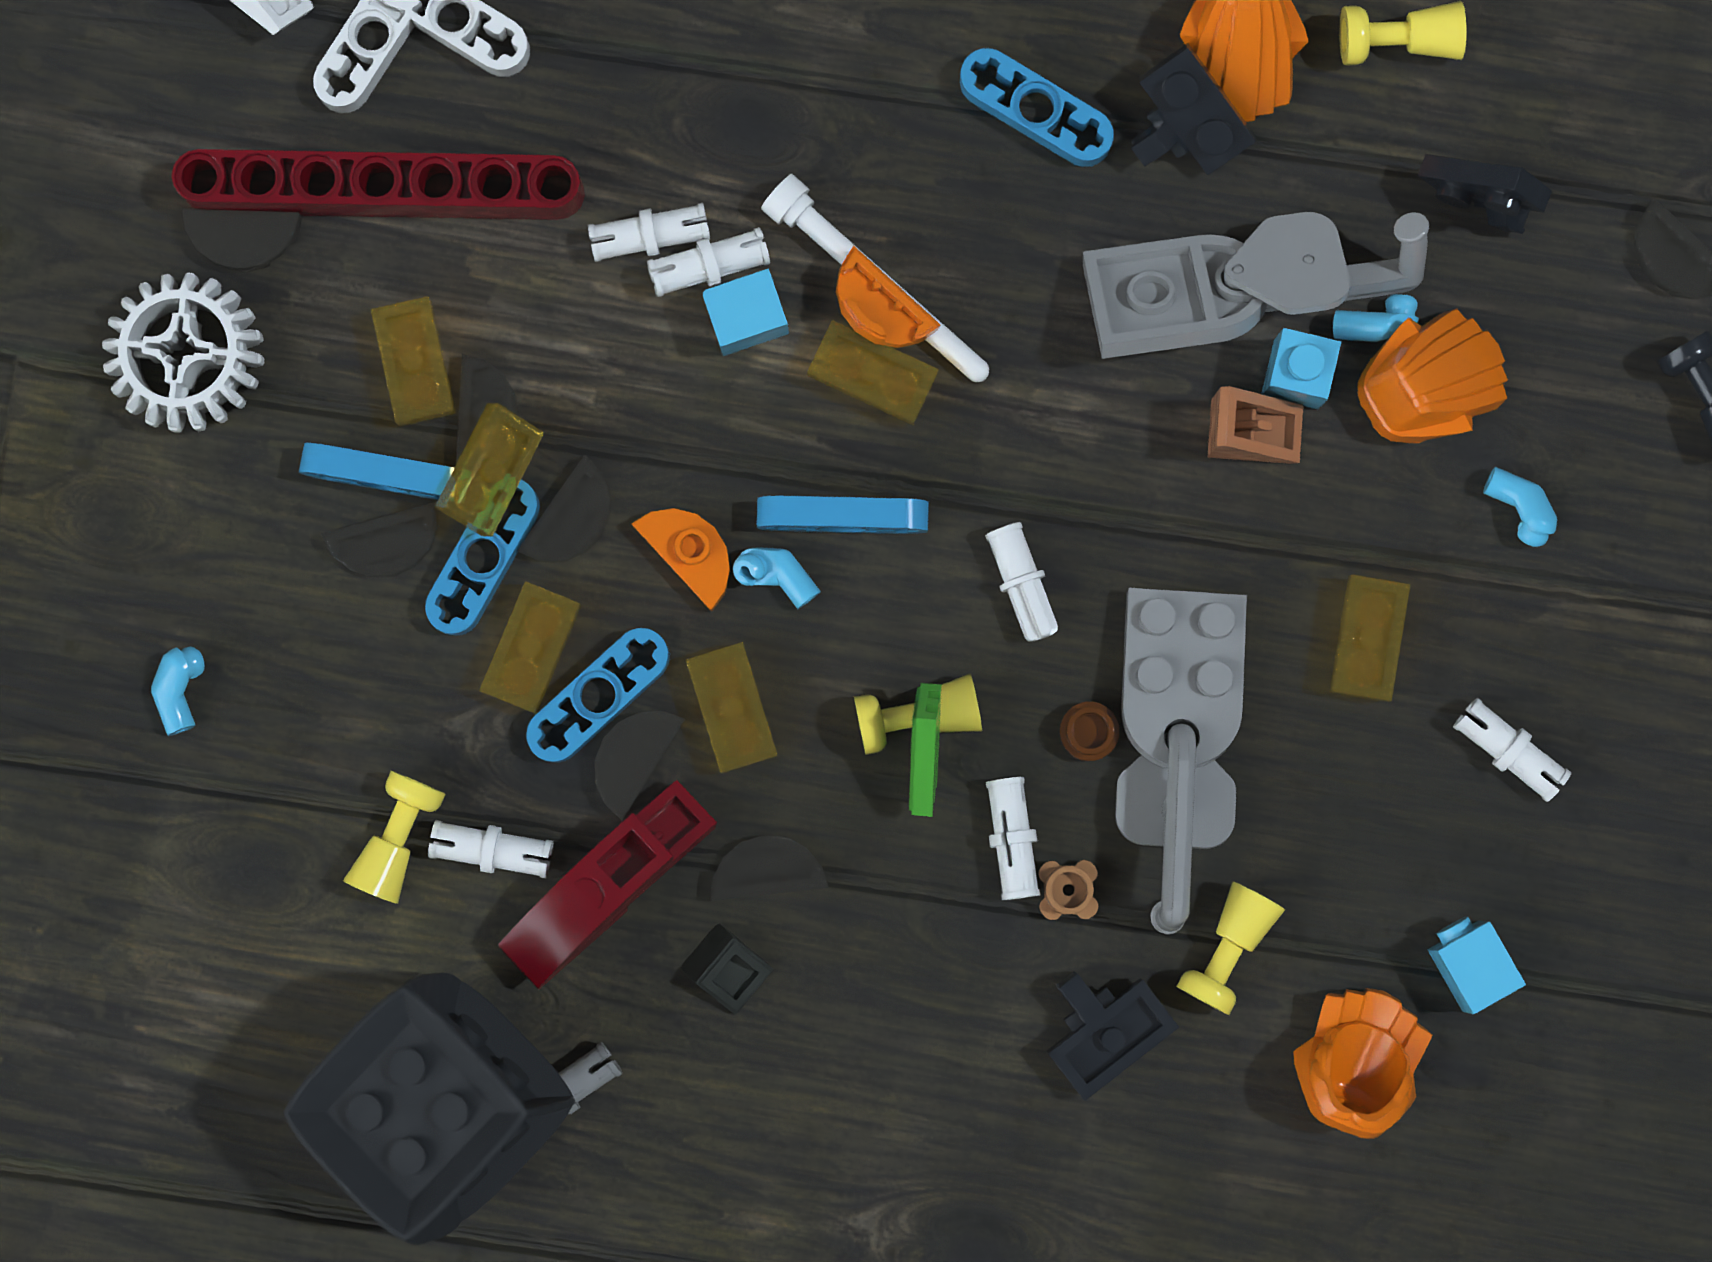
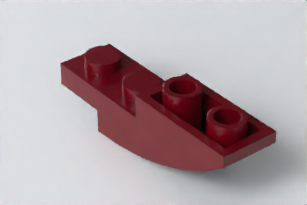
[498,780,717,990]

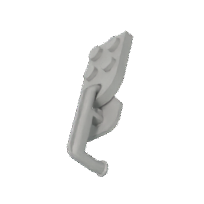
[1083,212,1429,359]
[1115,588,1247,934]

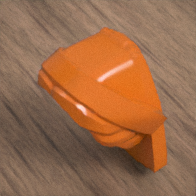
[1180,0,1309,122]
[1357,309,1508,443]
[1293,988,1432,1139]

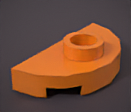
[836,245,941,348]
[631,508,730,612]

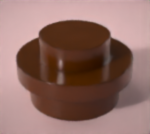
[1060,702,1119,761]

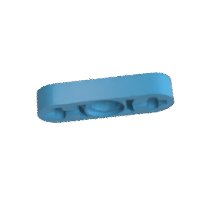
[960,48,1114,167]
[299,443,473,503]
[425,477,540,636]
[757,496,929,534]
[526,628,670,763]

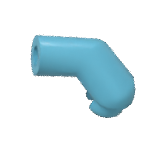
[1333,294,1419,342]
[1483,467,1557,547]
[733,547,821,609]
[151,646,205,736]

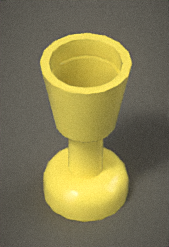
[1340,1,1467,65]
[854,674,982,755]
[343,771,446,904]
[1176,882,1285,1015]

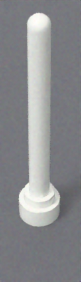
[761,173,989,382]

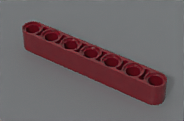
[171,149,585,220]

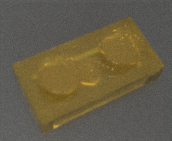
[371,296,456,426]
[807,320,939,426]
[435,403,544,537]
[1329,574,1410,703]
[479,581,582,714]
[686,642,778,774]

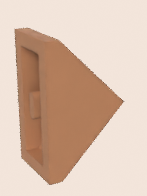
[1208,386,1303,464]

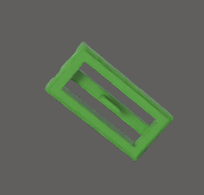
[909,683,942,817]

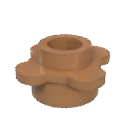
[1038,860,1098,920]

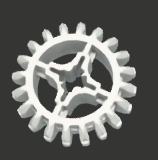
[102,273,264,433]

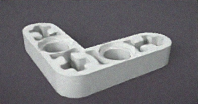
[313,0,530,113]

